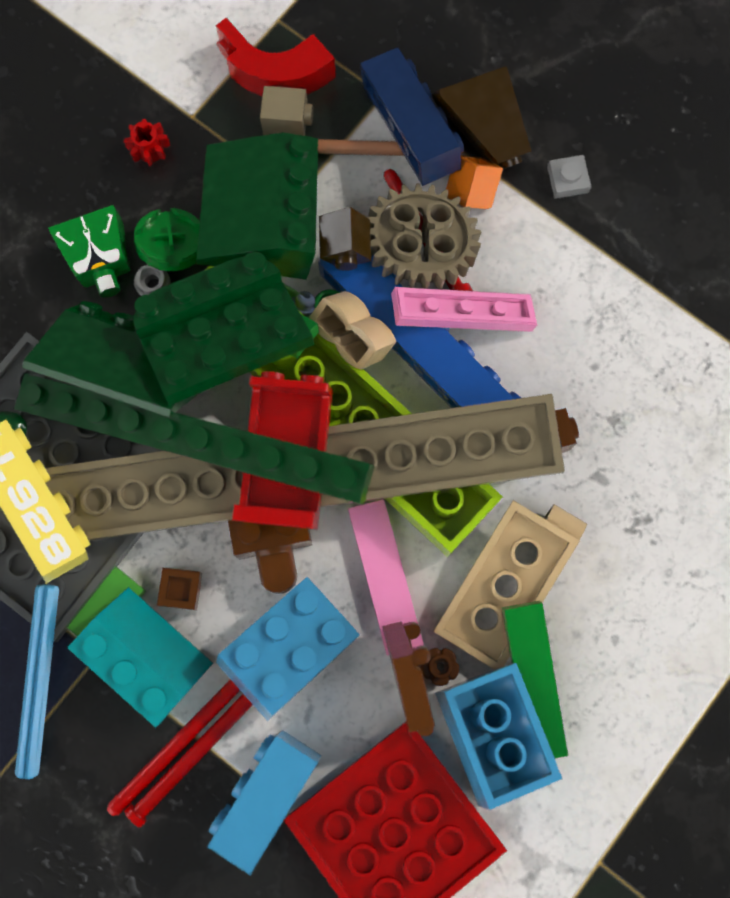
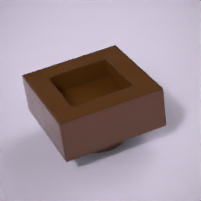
[555,408,579,453]
[157,568,202,611]

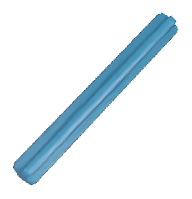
[15,584,59,779]

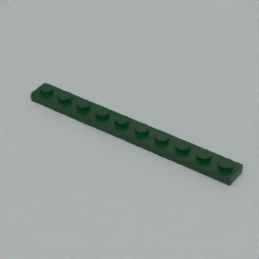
[14,374,375,505]

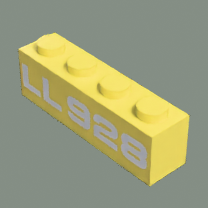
[0,419,91,584]

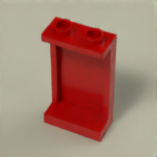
[232,371,333,530]

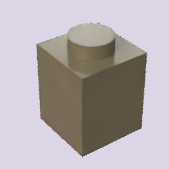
[260,86,313,136]

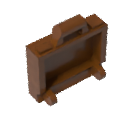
[382,621,435,737]

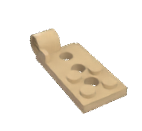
[433,500,587,670]

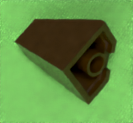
[432,66,532,169]

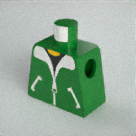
[49,205,131,298]

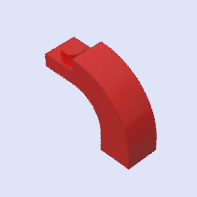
[216,17,336,96]

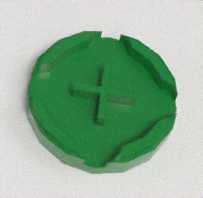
[134,208,200,271]

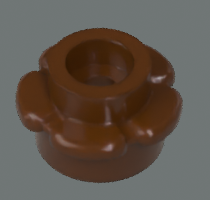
[421,648,459,686]

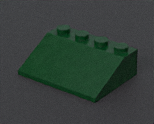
[196,132,318,280]
[22,301,200,417]

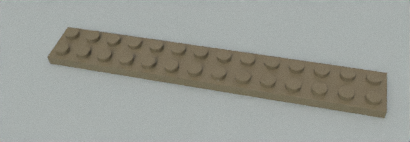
[24,394,565,549]

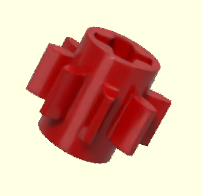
[124,118,170,166]

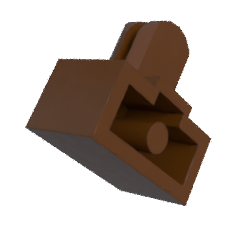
[228,520,312,594]

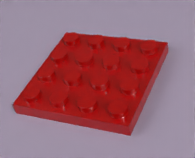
[284,721,507,898]

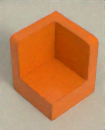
[446,155,503,209]

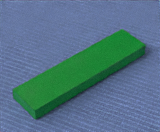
[502,600,568,758]

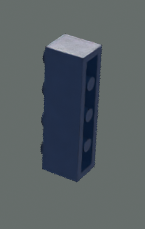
[360,47,464,186]

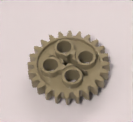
[367,183,481,289]

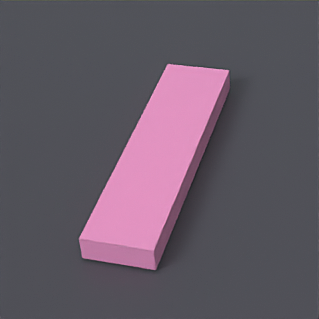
[391,287,537,332]
[348,499,424,655]

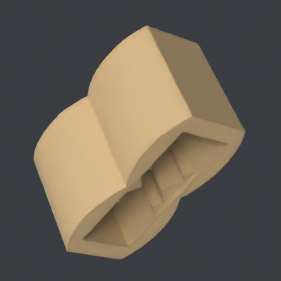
[309,291,396,370]

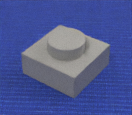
[547,155,591,199]

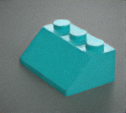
[67,587,213,728]

